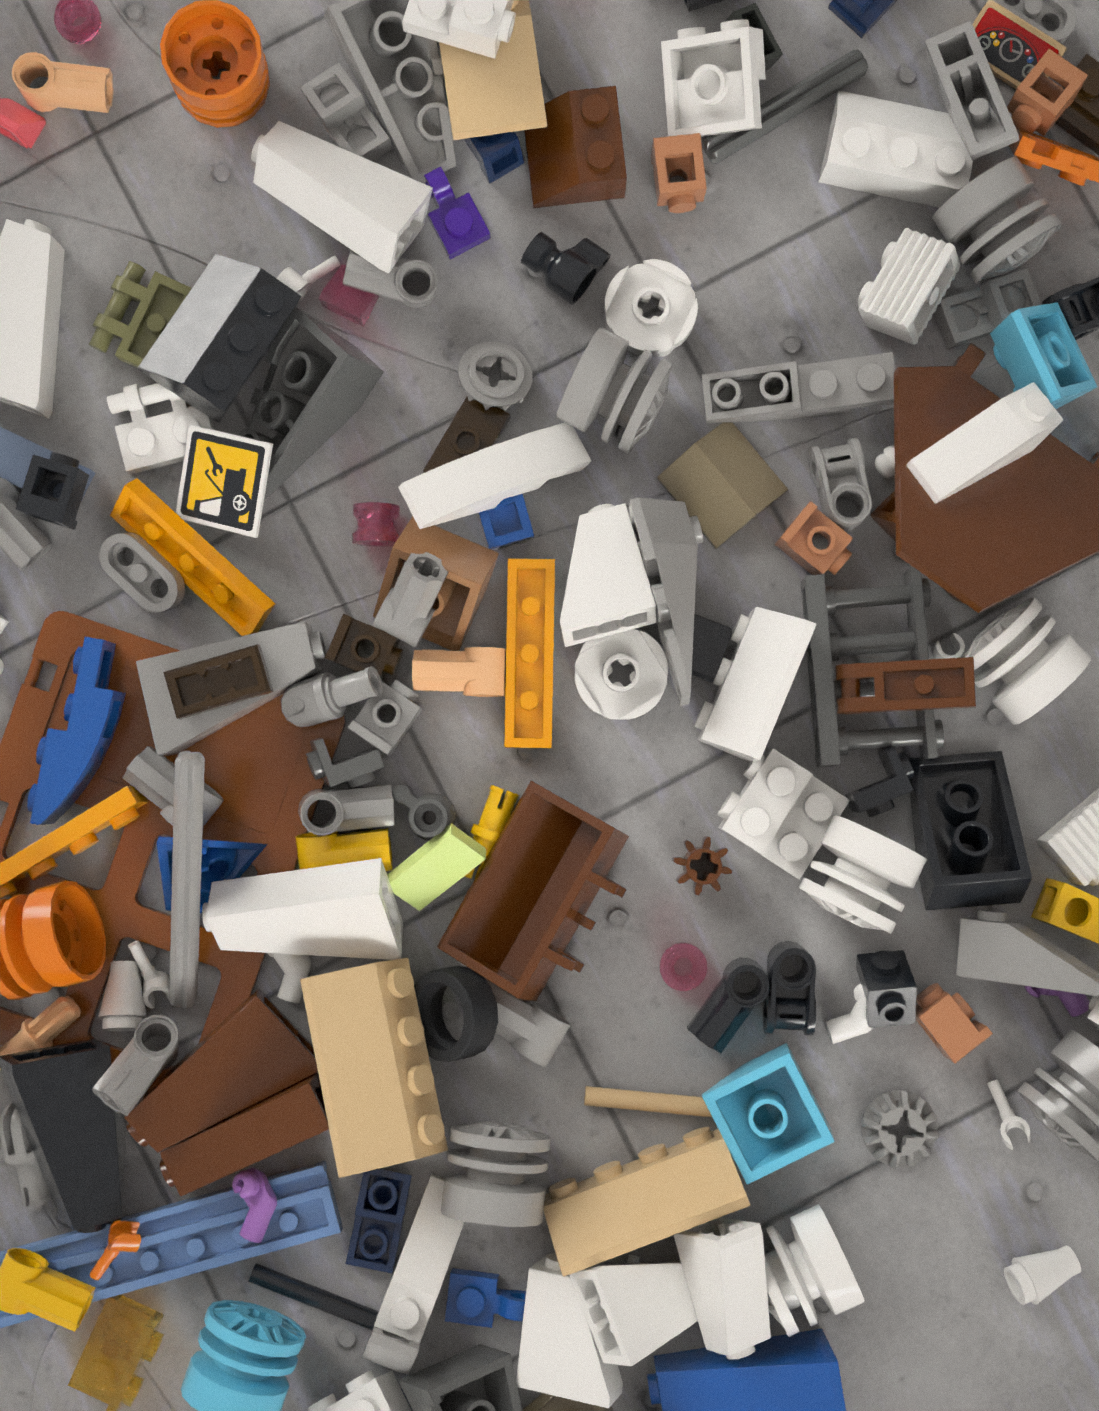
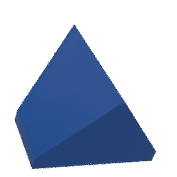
[157,836,268,913]

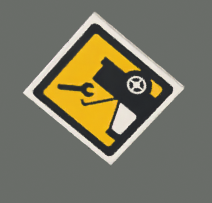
[176,425,273,538]

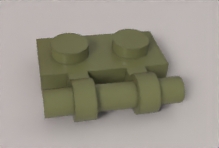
[89,261,192,368]

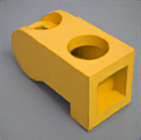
[1031,878,1099,944]

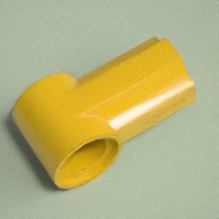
[295,828,393,871]
[0,1248,96,1332]

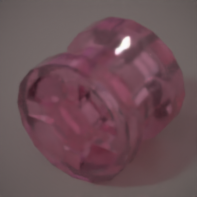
[352,502,400,547]

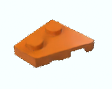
[1009,127,1099,186]

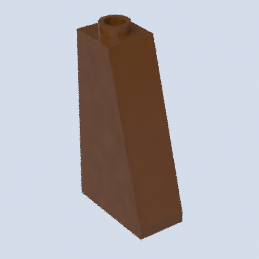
[124,989,318,1153]
[159,1071,329,1197]

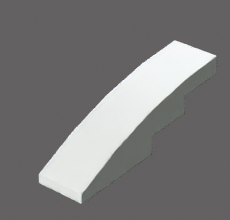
[398,423,592,529]

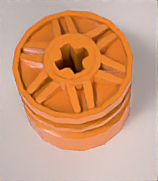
[160,0,270,128]
[0,880,106,1000]

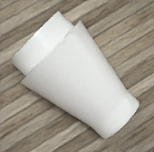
[98,961,147,1032]
[1004,1245,1081,1305]

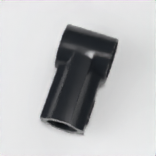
[687,957,769,1054]

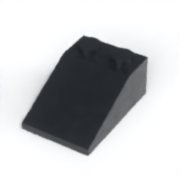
[908,751,1032,910]

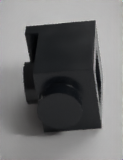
[16,452,89,530]

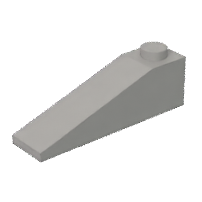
[324,0,457,183]
[629,497,704,706]

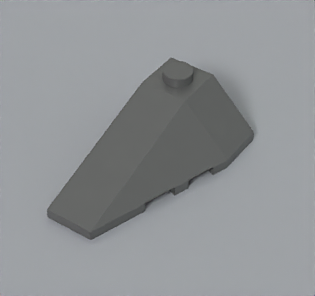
[238,307,384,501]

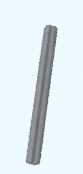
[169,751,205,1009]

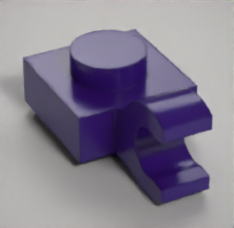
[424,166,491,260]

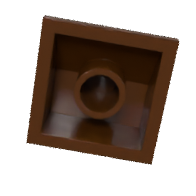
[524,86,627,208]

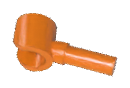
[89,1220,141,1280]

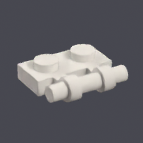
[107,383,215,475]

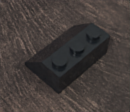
[138,254,302,423]

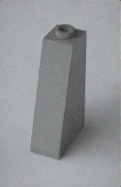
[136,621,326,756]

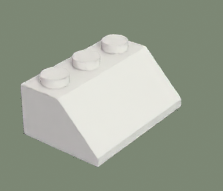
[818,90,973,208]
[694,606,817,762]

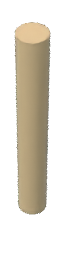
[584,1086,712,1117]

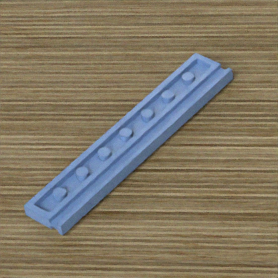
[0,1161,343,1328]

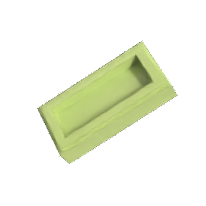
[387,823,486,911]

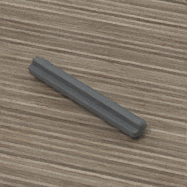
[703,49,869,164]

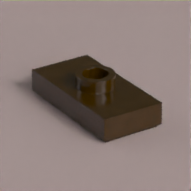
[423,396,511,473]
[163,644,274,720]

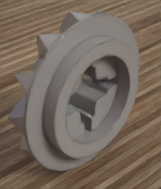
[458,342,533,411]
[861,1090,939,1168]

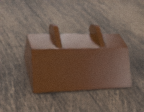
[437,781,629,1001]

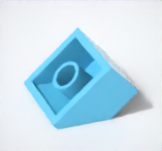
[990,302,1098,409]
[702,1043,835,1185]

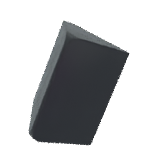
[691,614,732,683]

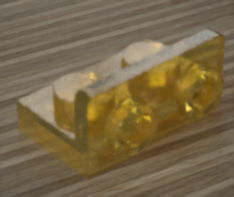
[68,1294,165,1411]

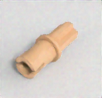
[0,996,81,1070]

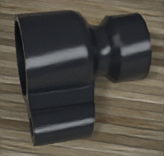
[521,232,611,305]

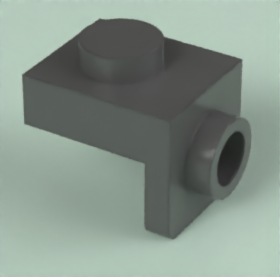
[306,738,385,788]

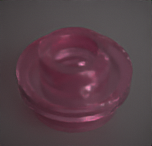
[54,0,102,44]
[659,943,707,991]

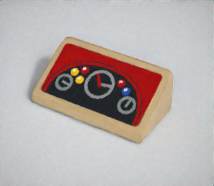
[972,0,1067,89]

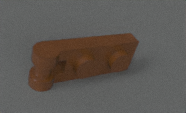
[835,657,976,714]

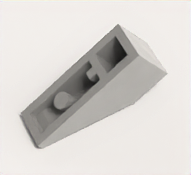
[925,20,1020,161]
[956,909,1099,996]

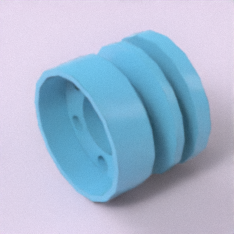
[181,1300,306,1411]

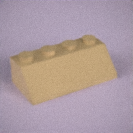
[300,958,448,1178]
[544,1127,751,1277]

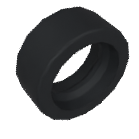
[414,966,498,1062]

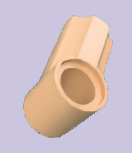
[12,52,114,113]
[412,647,506,697]

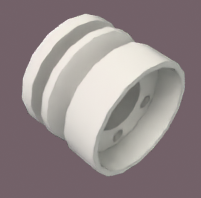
[962,597,1091,725]
[799,815,927,934]
[764,1204,865,1337]

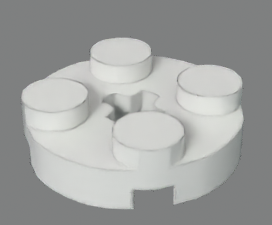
[604,259,698,357]
[574,629,668,720]

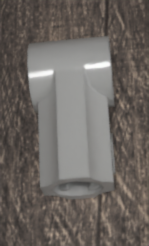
[343,250,437,309]
[0,478,53,571]
[373,552,448,647]
[122,746,224,826]
[298,784,395,836]
[488,981,571,1067]
[92,1015,179,1116]

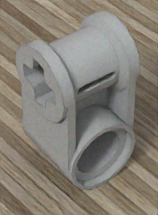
[808,437,872,533]

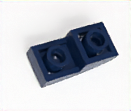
[345,1169,412,1273]

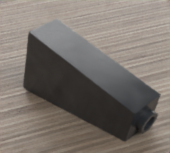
[0,1039,122,1233]

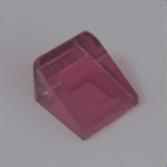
[318,264,379,327]

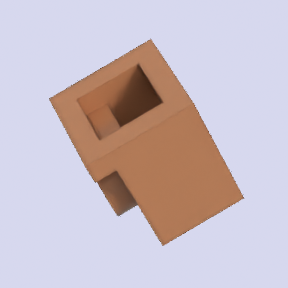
[1007,49,1088,136]
[651,133,707,213]
[774,501,853,575]
[916,983,993,1063]

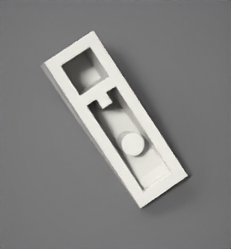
[906,382,1063,504]
[374,1174,465,1344]

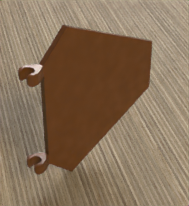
[894,343,1099,613]

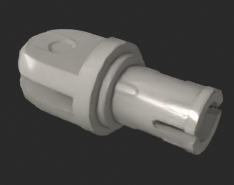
[281,666,383,727]
[0,1102,52,1207]

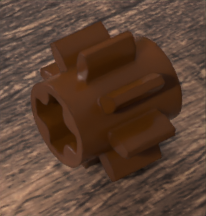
[672,836,732,896]

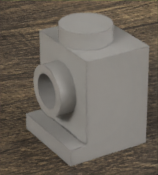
[348,679,423,755]

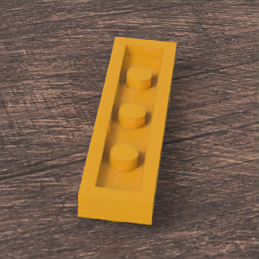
[110,478,275,636]
[504,558,555,748]
[0,786,148,900]

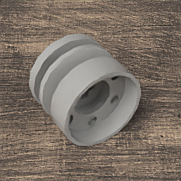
[932,156,1063,285]
[557,327,674,454]
[1017,1030,1099,1162]
[441,1121,551,1227]

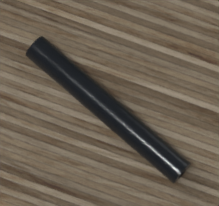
[248,1263,379,1330]

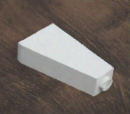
[251,121,433,273]
[0,219,65,419]
[202,858,403,960]

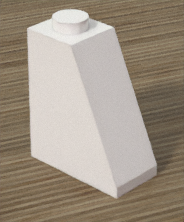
[560,503,657,647]
[673,1217,771,1359]
[516,1253,623,1408]
[570,1261,698,1366]

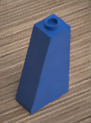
[647,1329,846,1411]

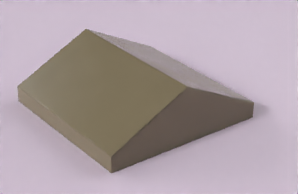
[657,422,788,549]

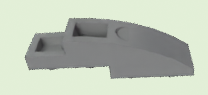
[702,352,895,423]

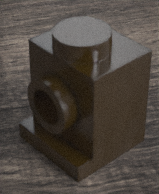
[325,614,404,682]

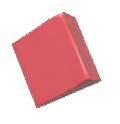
[0,98,46,149]

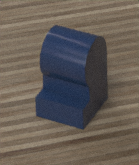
[464,132,524,184]

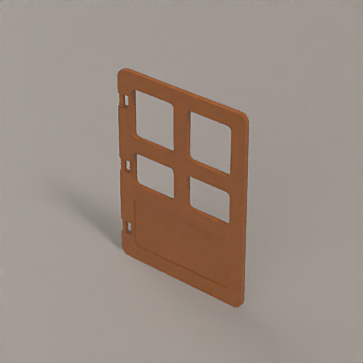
[0,611,346,1087]

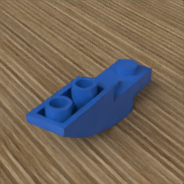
[27,637,126,825]

